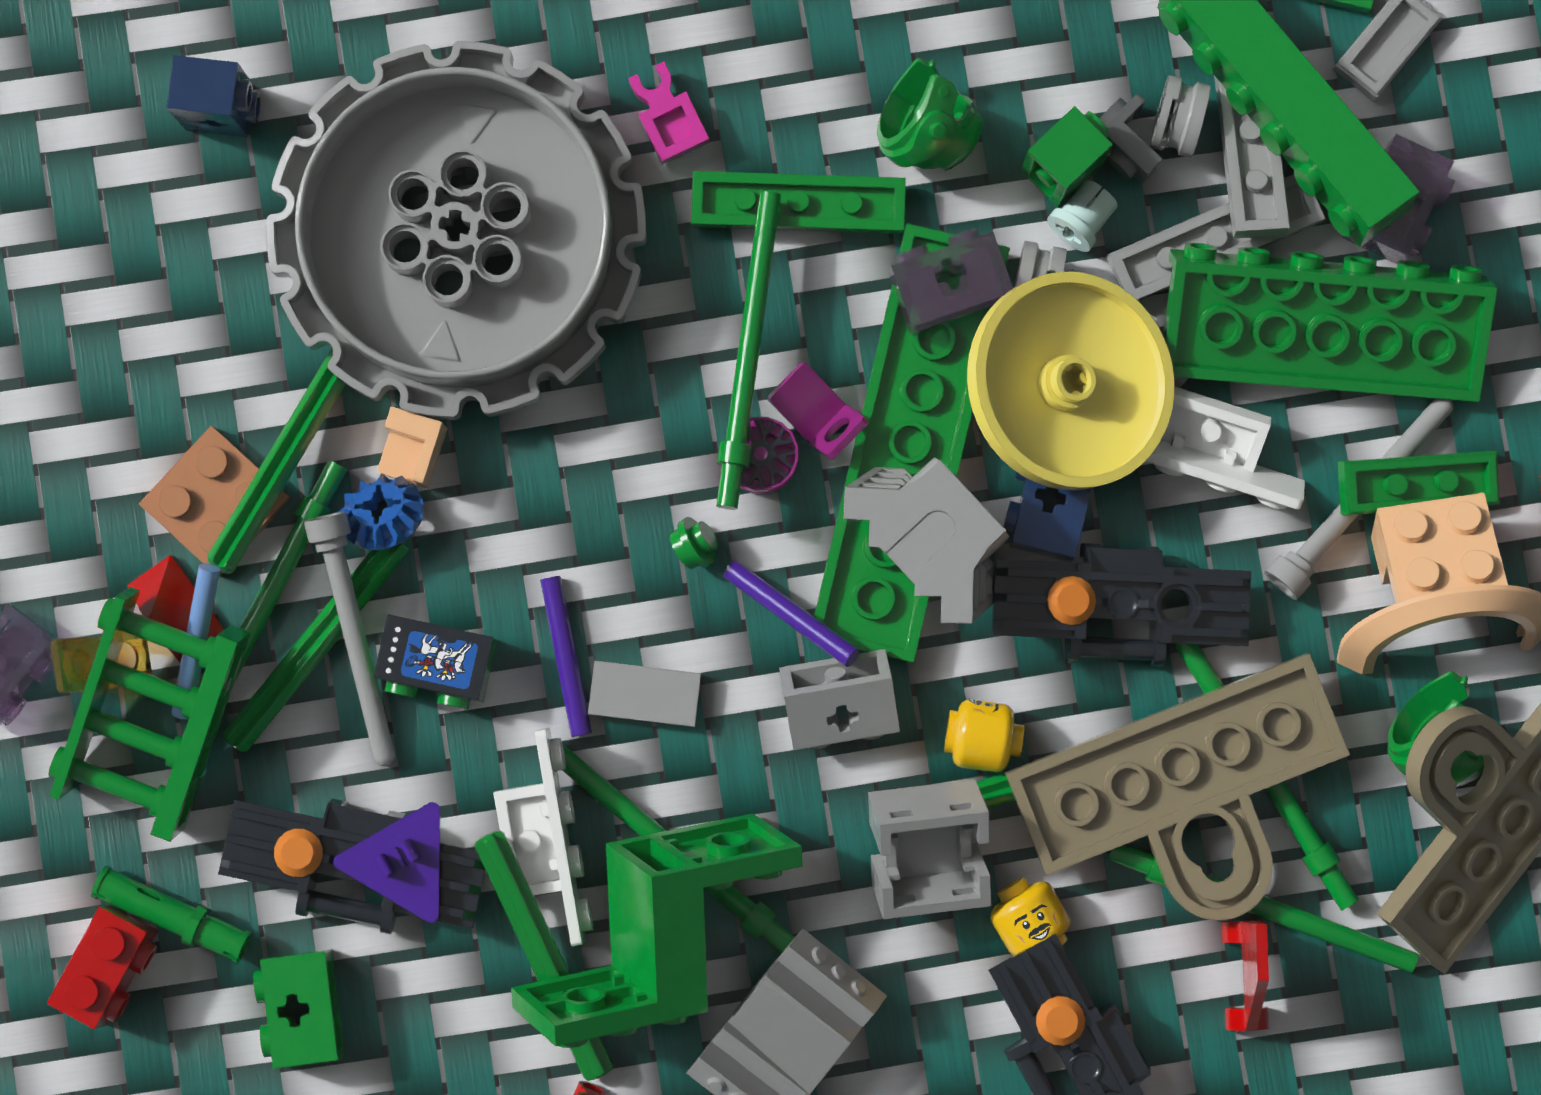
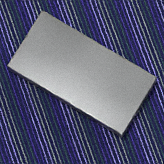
[1333,0,1443,102]
[588,661,701,727]

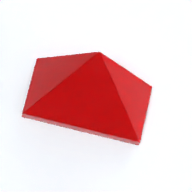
[127,554,225,663]

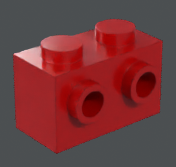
[46,905,159,1029]

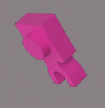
[628,61,710,165]

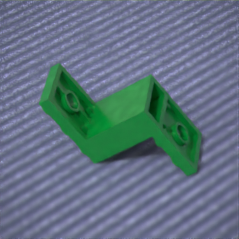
[511,813,803,1048]

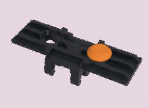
[991,543,1251,667]
[218,798,486,935]
[988,934,1151,1095]

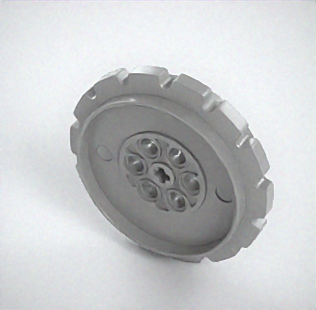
[266,41,647,420]

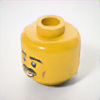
[944,699,1024,772]
[990,877,1071,956]

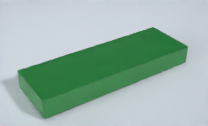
[1338,451,1500,515]

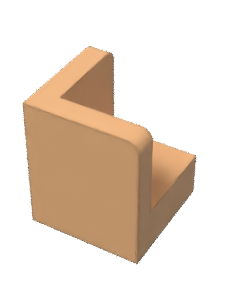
[378,407,448,489]

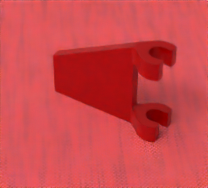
[1221,920,1269,1031]

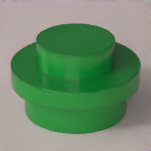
[670,517,718,569]

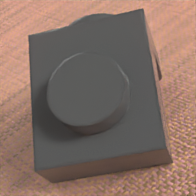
[1100,93,1162,184]

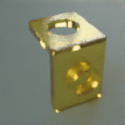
[51,633,152,693]

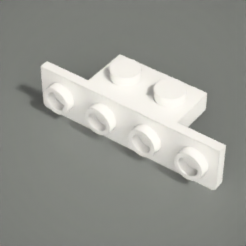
[1146,386,1305,509]
[493,727,593,947]

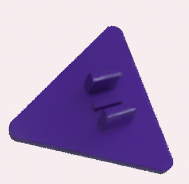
[333,802,441,923]

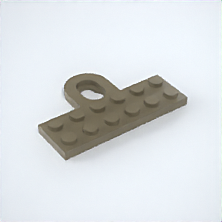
[1005,653,1350,920]
[1377,703,1541,974]

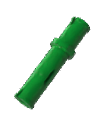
[91,865,253,964]

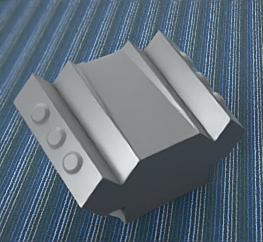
[843,457,1009,623]
[686,929,887,1095]

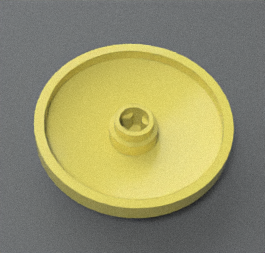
[967,272,1174,490]

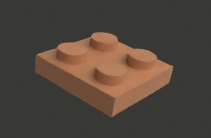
[139,426,292,577]

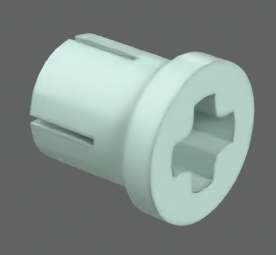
[1047,180,1118,252]

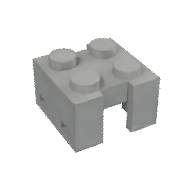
[868,779,991,919]

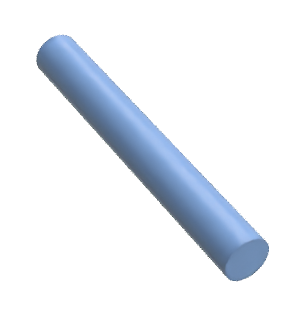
[171,563,221,719]

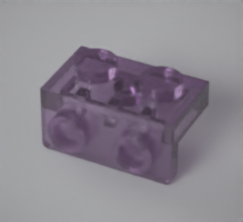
[0,604,63,726]

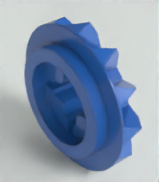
[338,473,424,550]

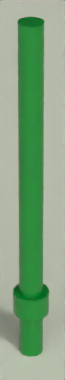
[716,191,781,510]
[182,460,348,737]
[1173,643,1359,911]
[561,743,795,954]
[1106,844,1419,973]

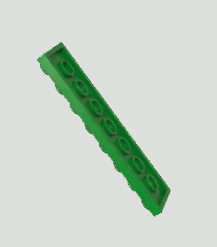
[814,223,1010,663]

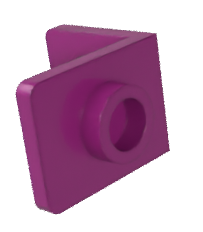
[768,362,868,460]

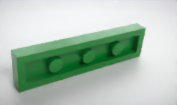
[691,171,906,234]

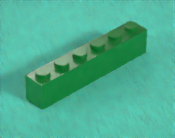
[1157,0,1420,248]

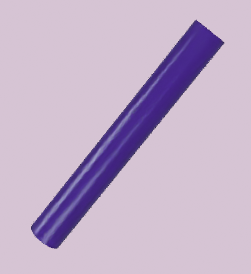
[723,560,859,667]
[540,576,592,737]

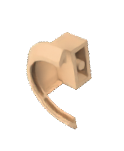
[1337,493,1541,675]

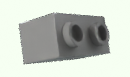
[779,649,900,750]

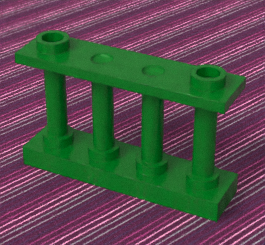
[48,587,251,842]

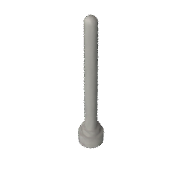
[1264,398,1453,600]
[304,511,395,766]

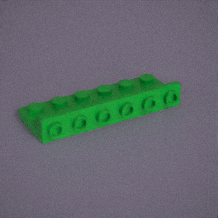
[1163,243,1497,402]

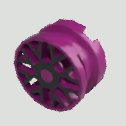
[741,417,798,495]

